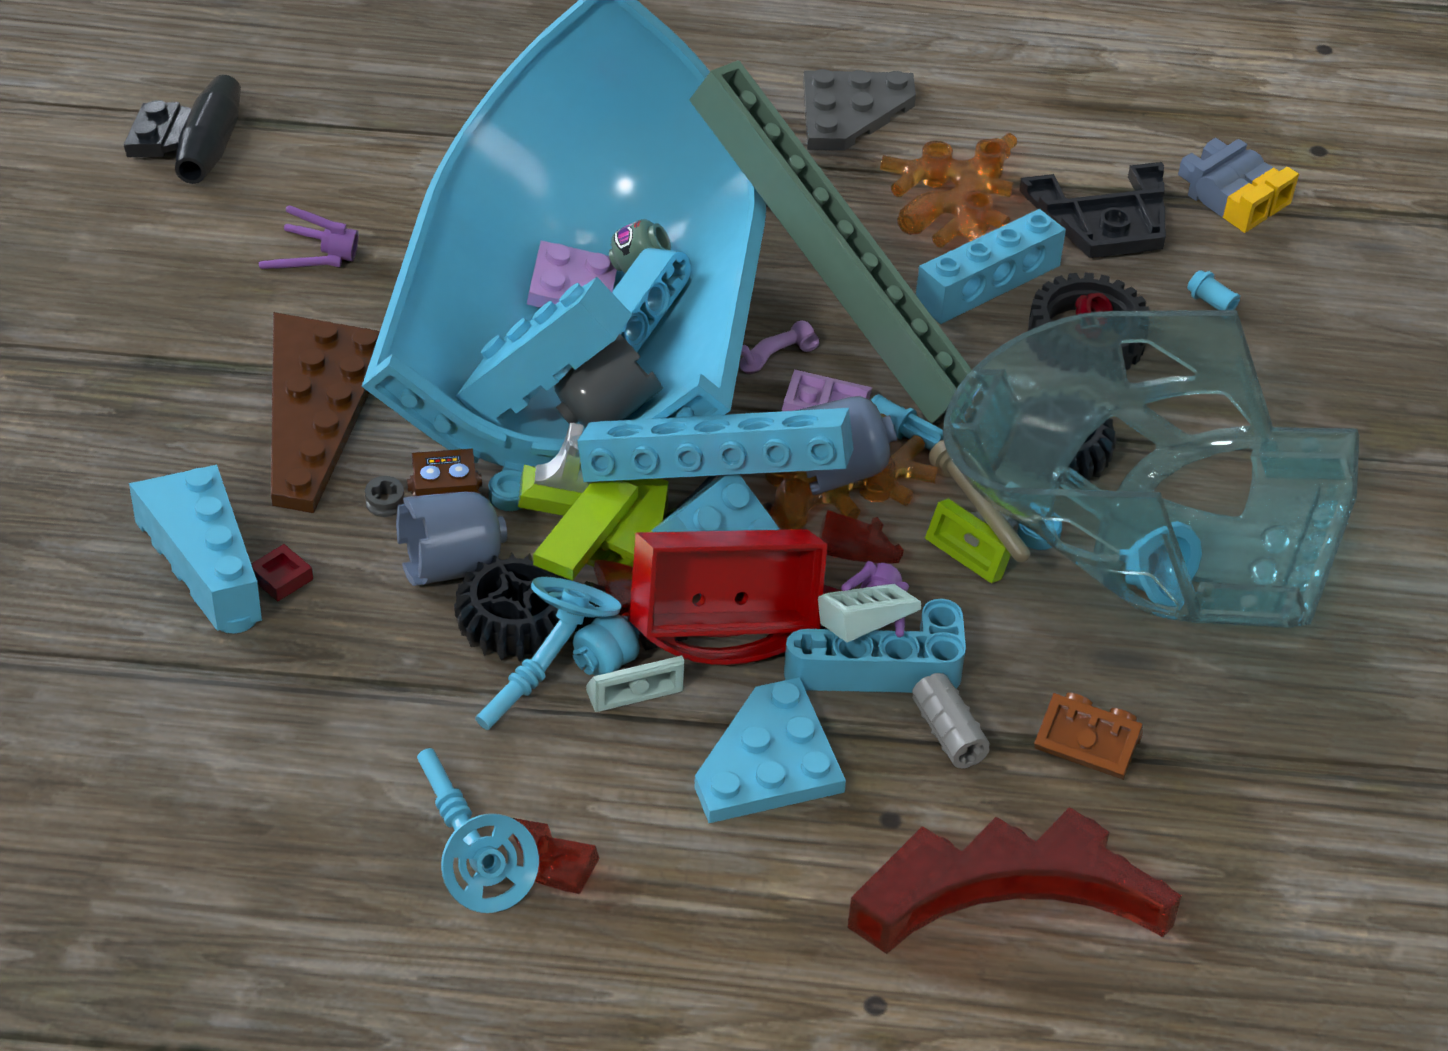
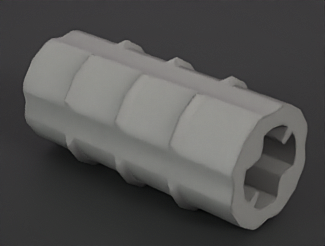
[912,673,990,769]

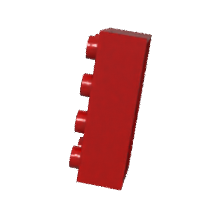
[629,529,827,665]

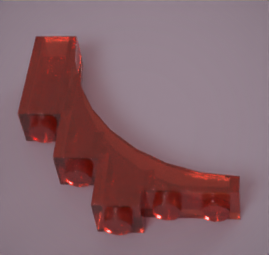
[847,807,1182,954]

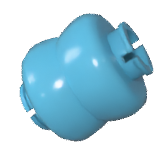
[573,614,640,676]

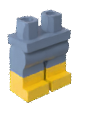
[1178,138,1299,233]

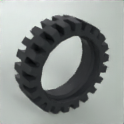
[1028,272,1151,378]

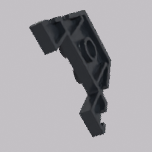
[1019,162,1166,258]

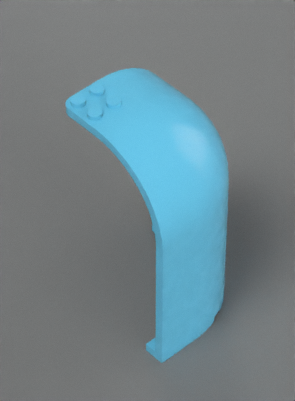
[362,0,766,472]

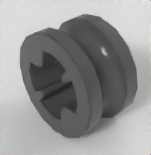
[365,476,404,517]

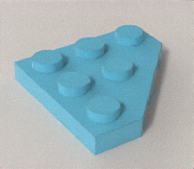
[694,677,846,823]

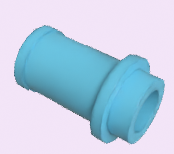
[1187,270,1240,317]

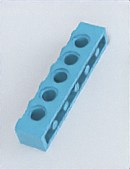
[577,408,854,482]

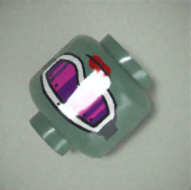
[609,219,671,274]

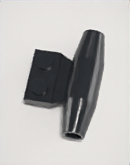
[123,75,241,184]

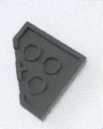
[803,69,916,151]

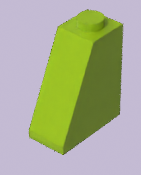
[586,478,669,584]

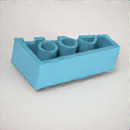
[456,277,632,426]
[129,465,262,631]

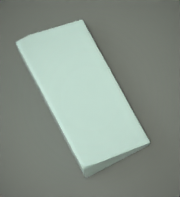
[586,655,684,712]

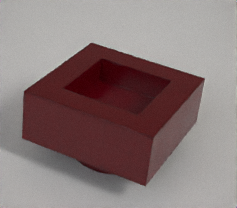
[251,544,313,602]

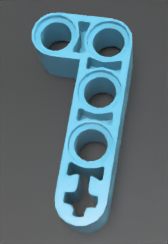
[612,248,691,352]
[784,598,966,693]

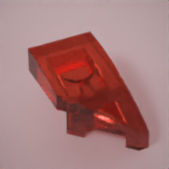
[819,510,904,563]
[594,560,633,616]
[512,818,600,894]

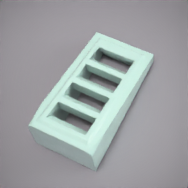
[818,584,921,643]

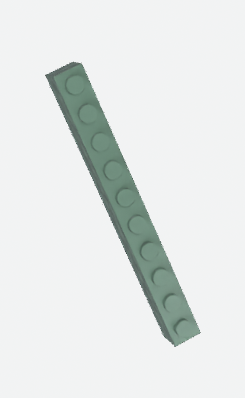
[689,60,982,424]

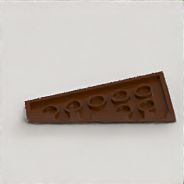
[271,312,380,513]

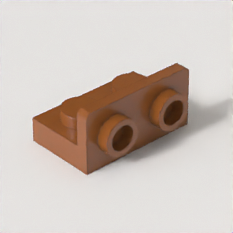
[1034,693,1143,780]

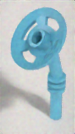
[475,577,621,730]
[417,748,539,913]

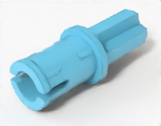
[871,394,946,451]

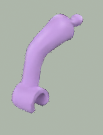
[740,320,819,374]

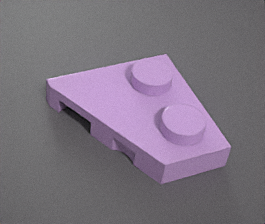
[782,369,872,411]

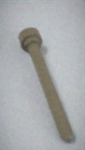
[929,439,1030,562]

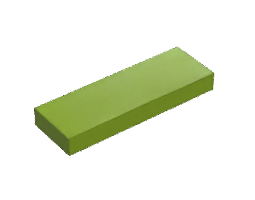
[533,480,638,581]

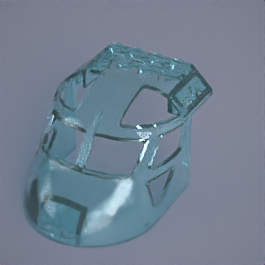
[943,310,1359,628]

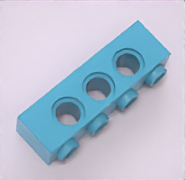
[916,209,1066,324]

